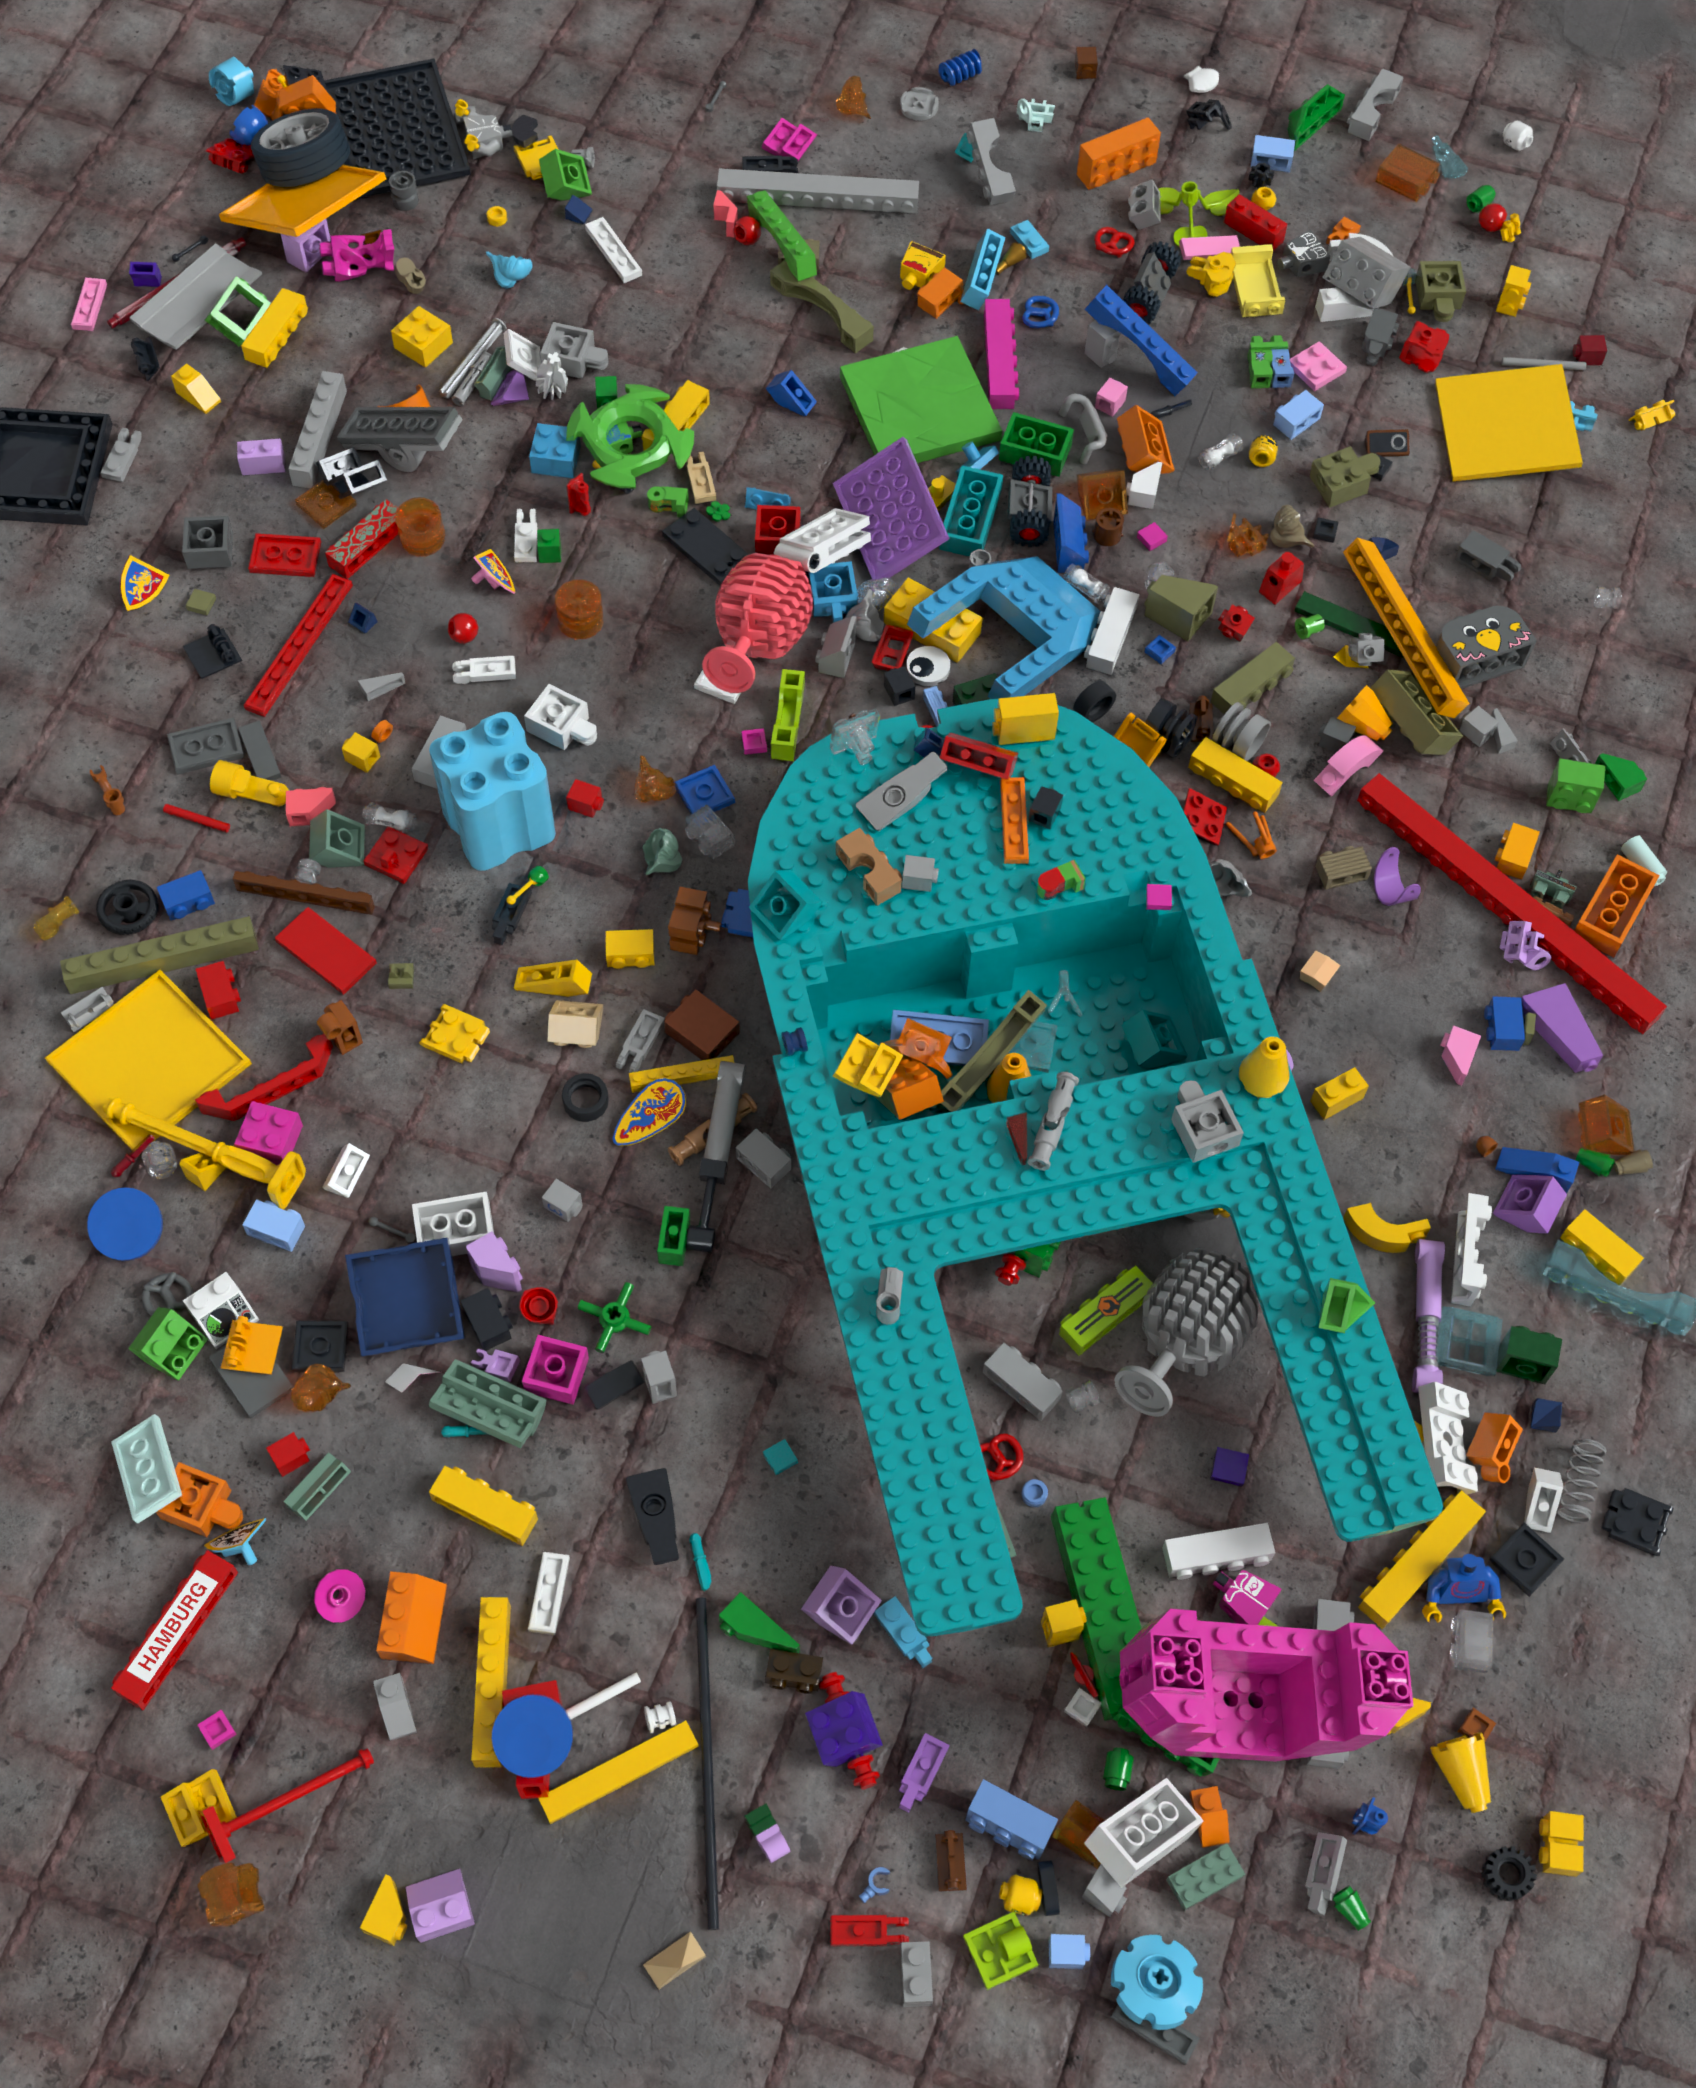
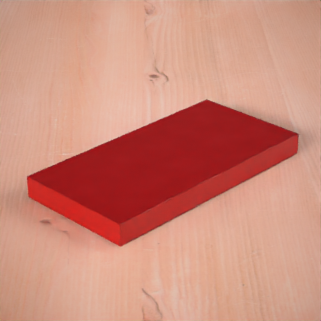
[275,907,377,995]

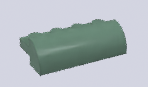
[429,1359,546,1449]

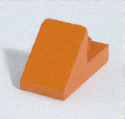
[1189,1786,1230,1848]

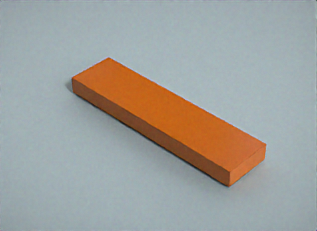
[1000,777,1029,864]

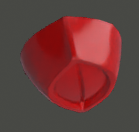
[519,1287,558,1325]

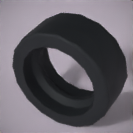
[1073,680,1116,723]
[562,1073,609,1122]

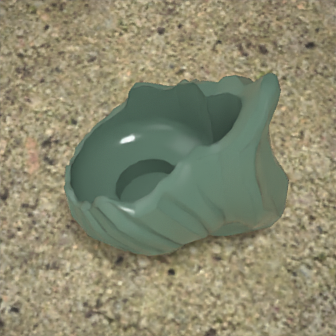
[643,828,682,875]

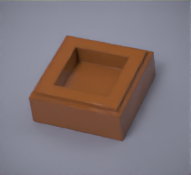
[1458,1708,1496,1741]

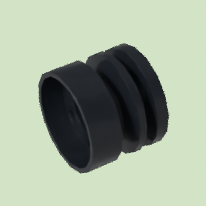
[1145,698,1197,758]

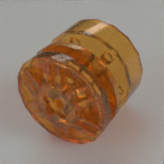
[395,497,445,556]
[555,580,604,639]

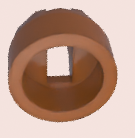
[1476,1136,1498,1157]

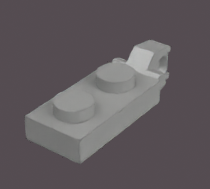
[1305,1832,1347,1915]

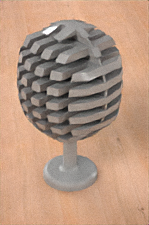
[1114,1248,1259,1417]

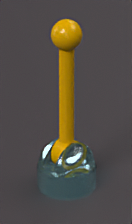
[1402,268,1416,314]

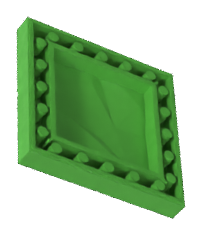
[840,336,1002,463]

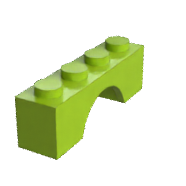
[771,669,805,761]

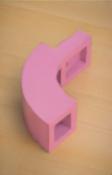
[1314,735,1383,797]

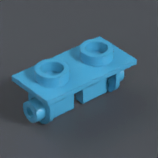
[745,487,791,510]

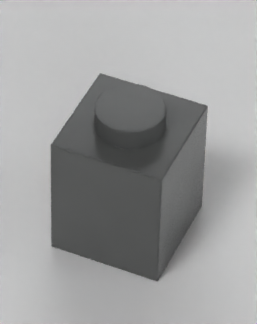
[1318,716,1356,753]

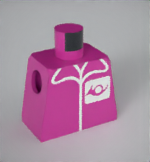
[1213,1570,1282,1625]

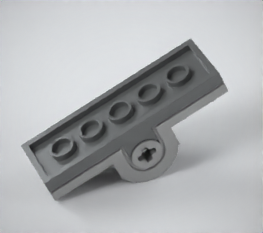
[337,407,462,472]

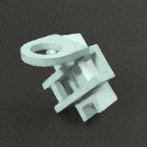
[1017,98,1055,132]

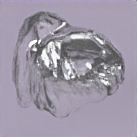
[857,577,900,612]

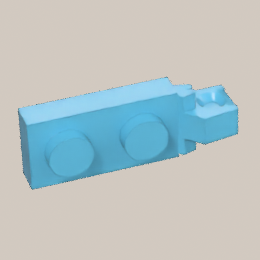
[873,1596,932,1668]

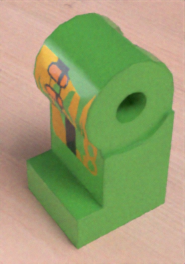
[647,486,689,517]

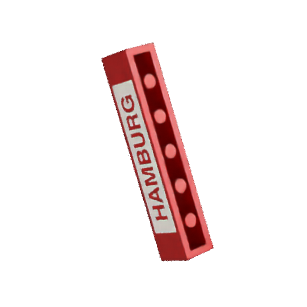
[111,1550,238,1711]

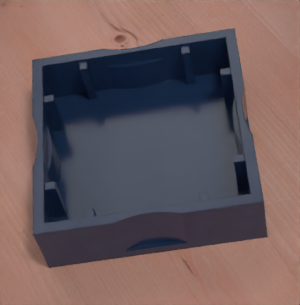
[345,1238,465,1357]

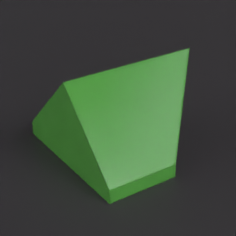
[1319,1278,1375,1333]

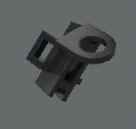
[1186,99,1232,130]

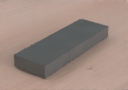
[238,720,281,781]
[1111,2005,1200,2065]

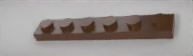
[233,871,375,915]

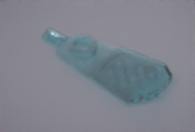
[1432,135,1468,178]

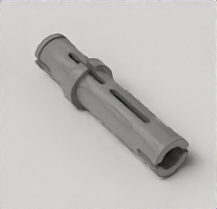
[452,352,492,406]

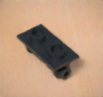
[130,337,160,381]

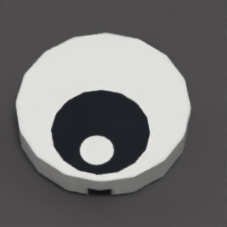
[906,646,950,686]

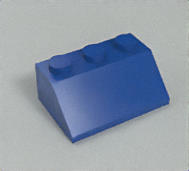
[1053,493,1089,573]

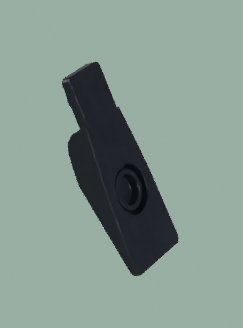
[626,1468,679,1565]

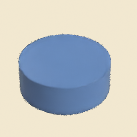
[1021,1479,1048,1507]

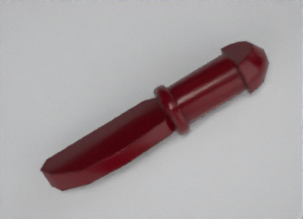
[111,1134,155,1177]

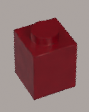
[1573,335,1607,365]

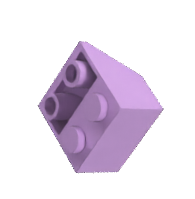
[466,1231,523,1292]

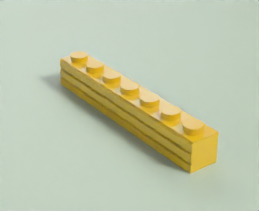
[629,1055,735,1093]

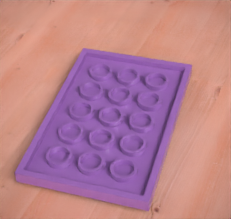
[833,437,950,585]

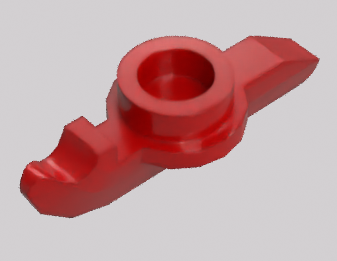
[1070,1652,1099,1698]

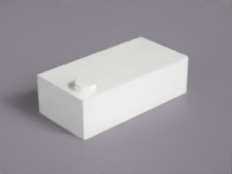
[1084,1778,1203,1888]

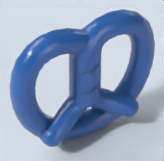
[1022,296,1059,328]

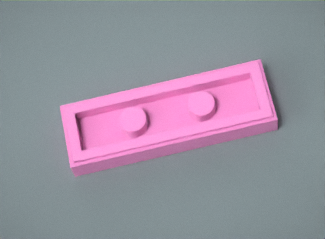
[1179,235,1240,260]
[71,278,107,331]

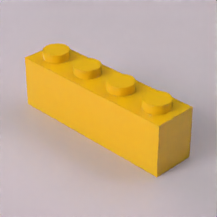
[241,288,308,368]
[642,380,710,451]
[1188,737,1283,813]
[429,1466,538,1546]

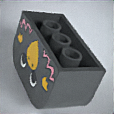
[1436,606,1537,689]

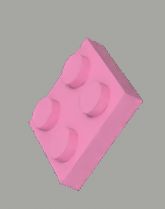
[1290,341,1347,391]

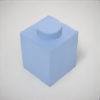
[1048,1934,1090,1969]

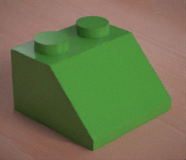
[539,149,592,201]

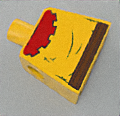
[900,241,946,290]

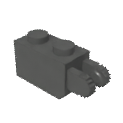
[1361,308,1400,366]

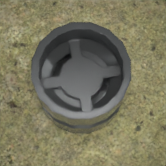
[389,171,419,211]

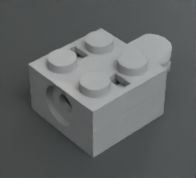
[540,322,609,379]
[1171,1081,1244,1163]

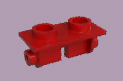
[566,473,591,516]

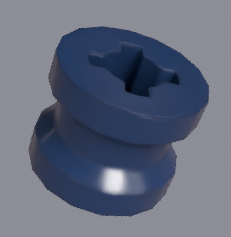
[781,1027,808,1056]

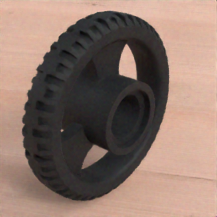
[96,879,159,935]

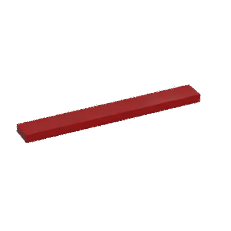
[244,574,353,717]

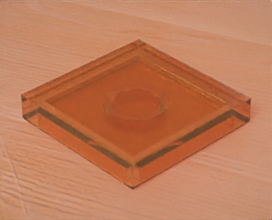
[295,480,357,529]

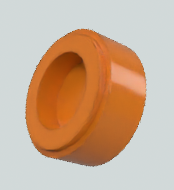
[371,720,393,743]

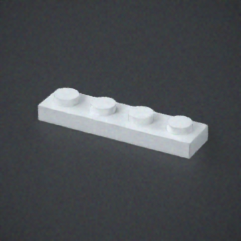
[585,217,642,283]

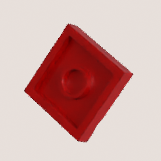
[364,826,428,884]

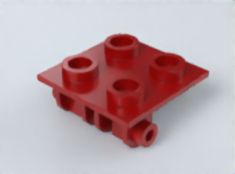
[206,138,254,173]
[1183,788,1227,846]

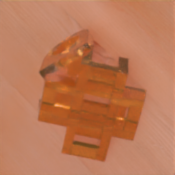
[1227,513,1269,558]

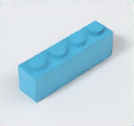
[960,228,1005,310]

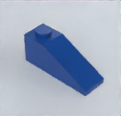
[1495,1147,1579,1194]

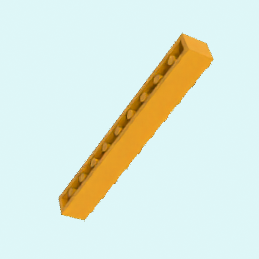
[1343,537,1470,718]

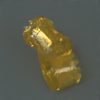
[33,896,79,940]

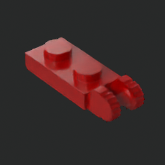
[830,1915,909,1946]

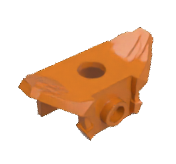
[254,69,288,121]
[879,1018,953,1079]

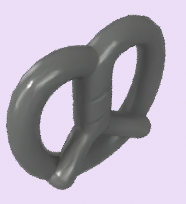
[142,1272,194,1316]

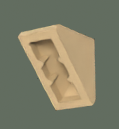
[643,1931,706,1990]

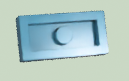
[1010,220,1049,259]

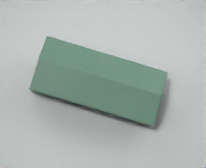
[474,346,512,401]
[283,1452,351,1521]

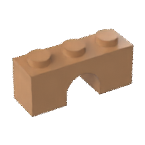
[836,828,903,906]

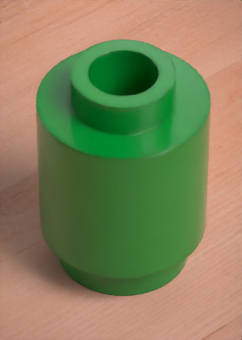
[1466,185,1496,213]
[1103,1747,1134,1791]

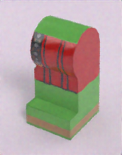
[1037,859,1086,900]

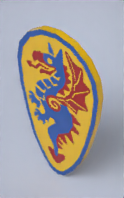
[613,1078,686,1146]

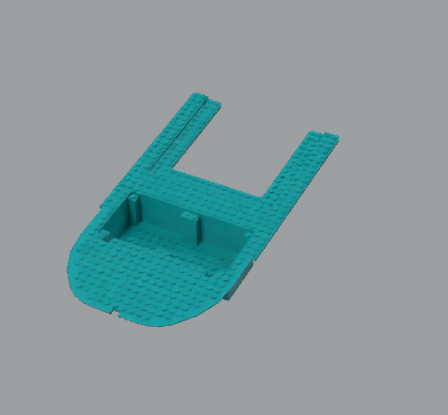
[748,699,1443,1637]

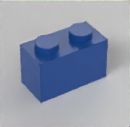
[157,870,215,921]
[1484,997,1525,1051]

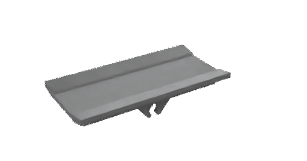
[130,243,262,350]

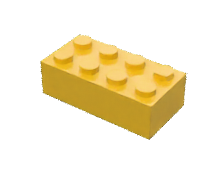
[884,577,983,663]

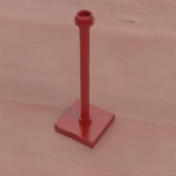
[198,1748,374,1863]

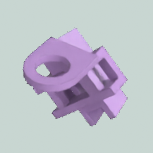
[1500,921,1551,970]

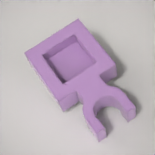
[471,1349,520,1382]

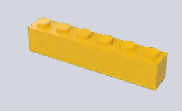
[1358,1490,1486,1629]
[471,1597,511,1767]

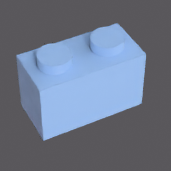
[1250,135,1295,172]
[1273,390,1324,440]
[243,1200,305,1252]

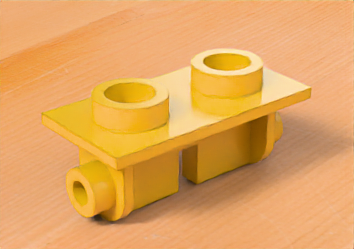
[1628,400,1675,431]

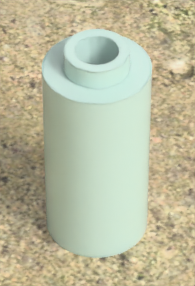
[1621,836,1667,886]

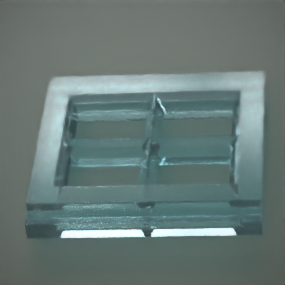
[1435,1306,1503,1376]

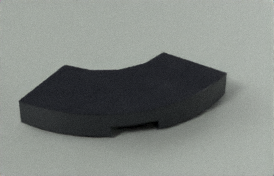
[512,115,538,148]

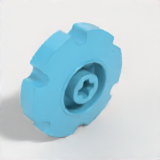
[1111,1935,1203,2030]

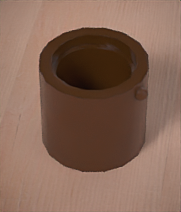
[1092,508,1124,546]

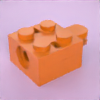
[156,1462,243,1537]

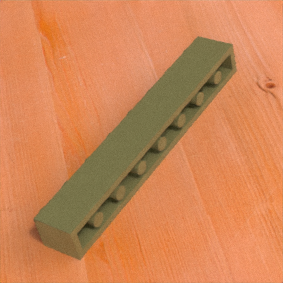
[60,916,259,995]

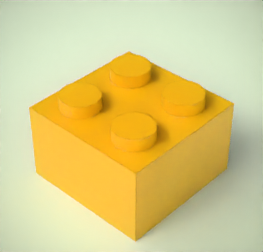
[391,306,453,368]

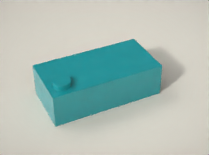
[939,466,1003,557]

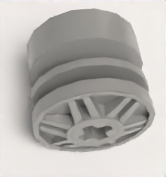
[1212,702,1271,761]

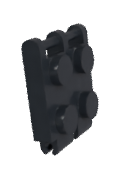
[1601,1488,1674,1556]

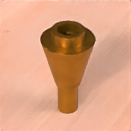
[995,242,1026,275]

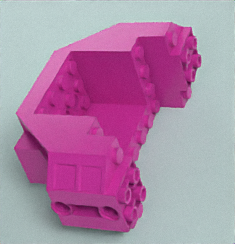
[1120,1609,1414,1762]

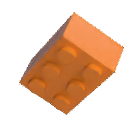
[875,1054,944,1120]

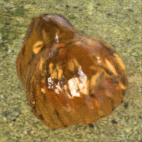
[836,76,871,119]
[634,755,676,803]
[291,1364,351,1412]

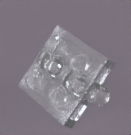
[830,708,880,765]

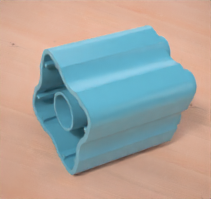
[429,712,556,871]

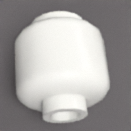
[1503,120,1533,151]

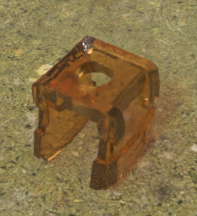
[197,1863,264,1926]

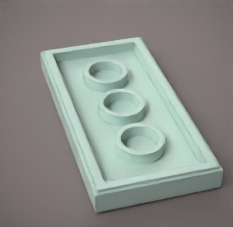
[111,1414,182,1523]

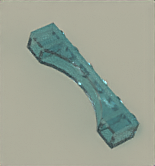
[1542,1240,1696,1336]

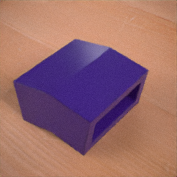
[129,262,162,287]
[1210,1447,1249,1487]

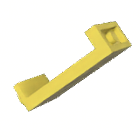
[1231,244,1285,317]

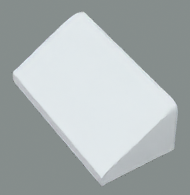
[322,1143,370,1198]

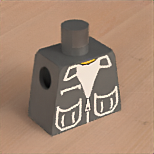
[1277,230,1330,277]

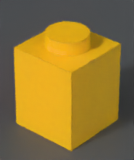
[342,732,380,773]

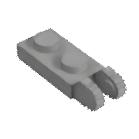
[101,428,142,482]
[615,1009,665,1073]

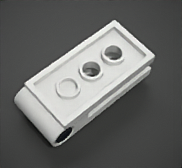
[774,508,871,573]

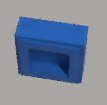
[1144,635,1176,664]

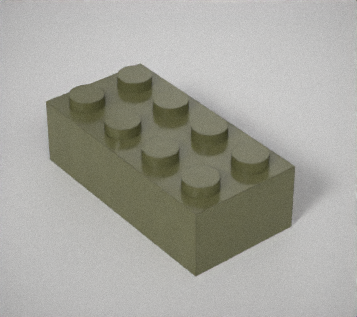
[1370,670,1463,755]

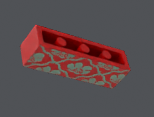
[325,499,408,579]

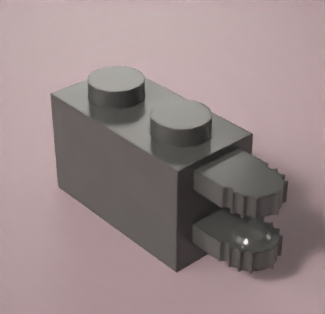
[1455,530,1521,581]

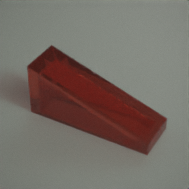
[1006,1112,1027,1166]

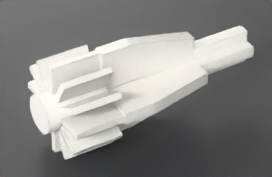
[536,352,568,400]

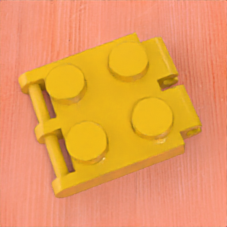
[513,135,559,180]
[419,1004,490,1064]

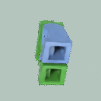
[1247,335,1294,388]

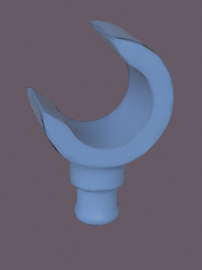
[859,1867,890,1903]

